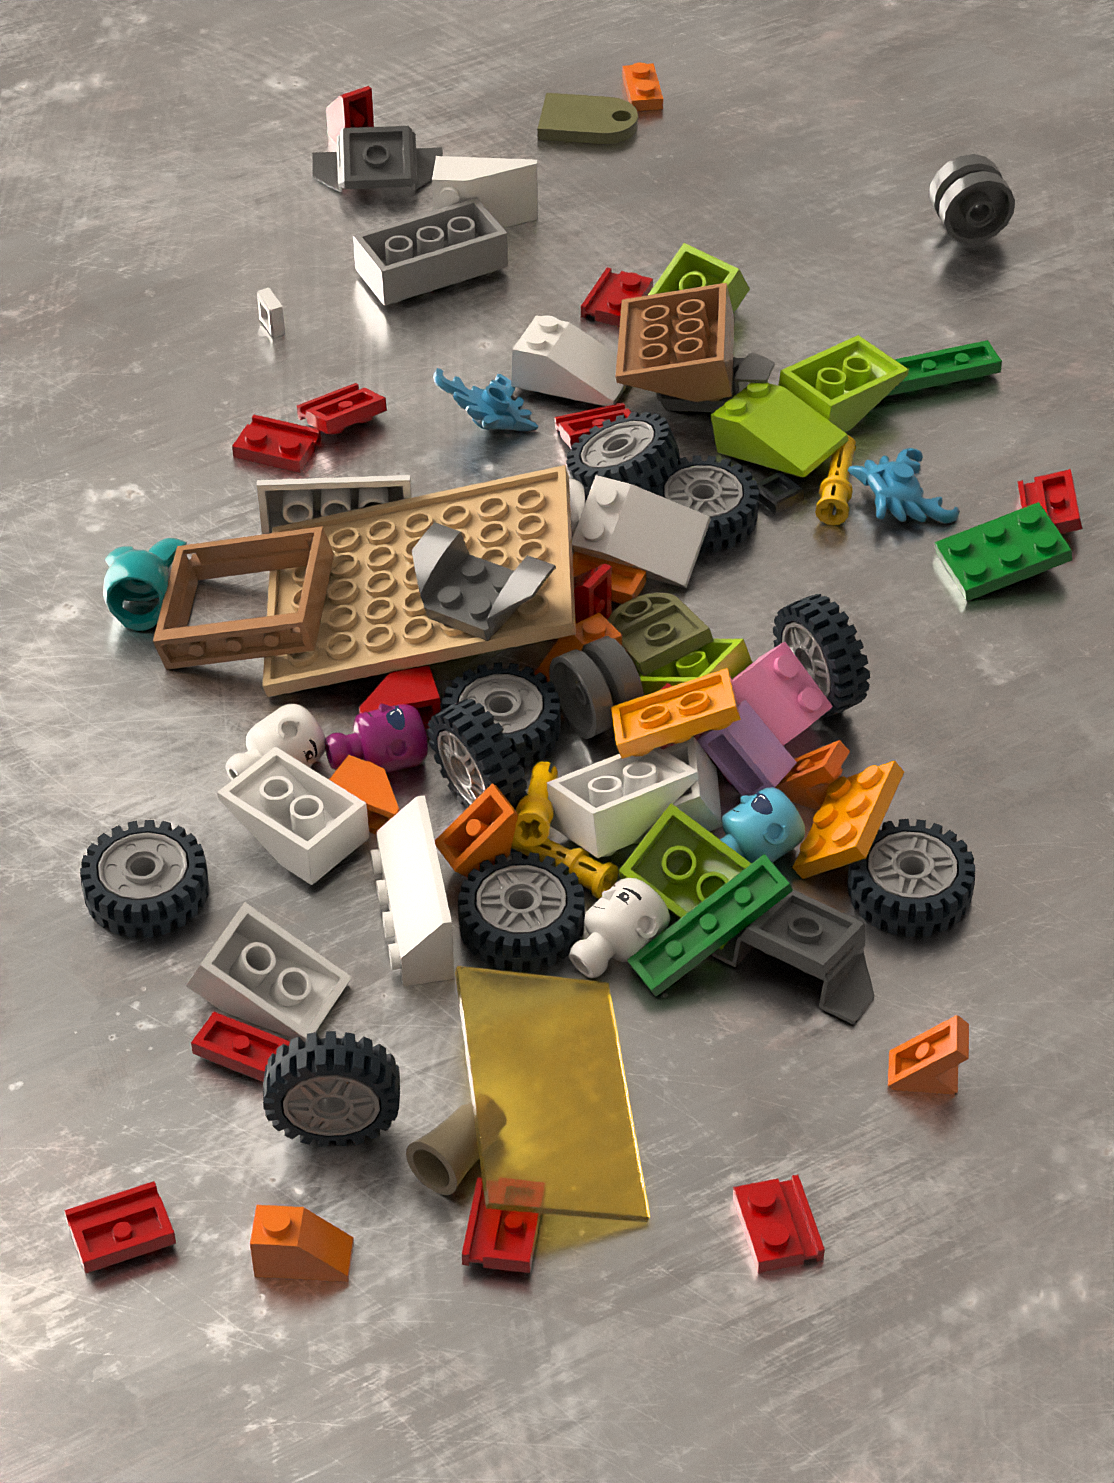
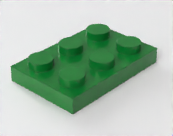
[934,502,1072,601]

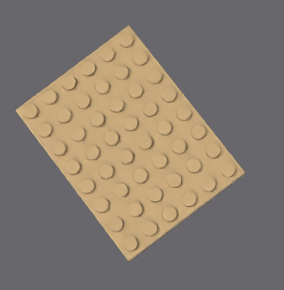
[262,465,576,697]

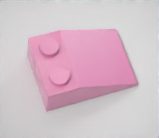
[694,642,833,785]

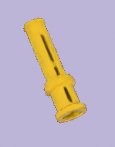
[815,435,856,525]
[514,762,558,847]
[511,837,619,899]

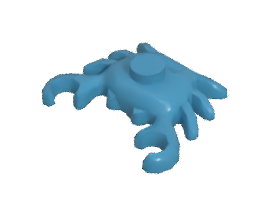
[433,368,538,431]
[847,448,960,523]

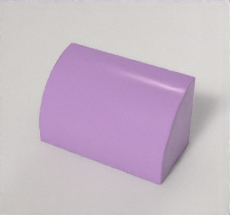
[697,700,797,796]

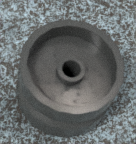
[929,154,1015,244]
[549,636,644,739]

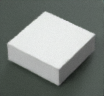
[257,288,285,338]

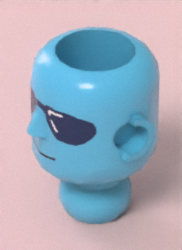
[720,787,805,863]

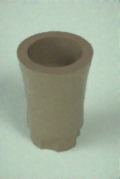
[406,1096,506,1195]

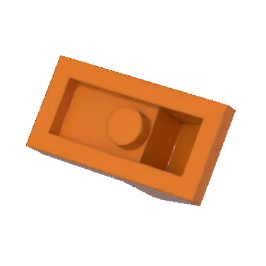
[775,740,850,811]
[888,1015,969,1095]

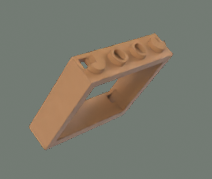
[153,526,334,670]

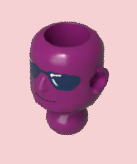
[325,703,428,774]

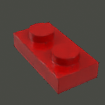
[191,1011,290,1082]

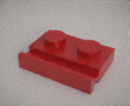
[581,267,653,327]
[297,383,387,434]
[554,403,632,449]
[232,414,321,473]
[1017,469,1083,534]
[733,1174,825,1273]
[462,1177,544,1273]
[64,1181,176,1274]

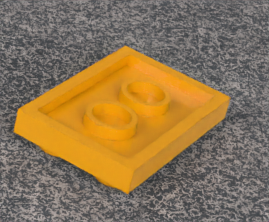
[611,668,741,759]
[792,760,904,879]

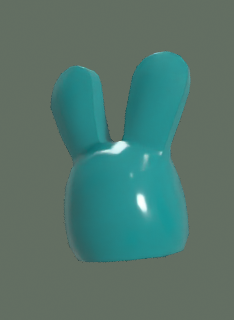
[103,538,187,631]

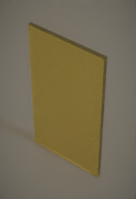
[455,966,650,1222]

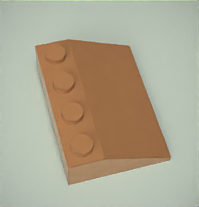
[615,283,734,402]

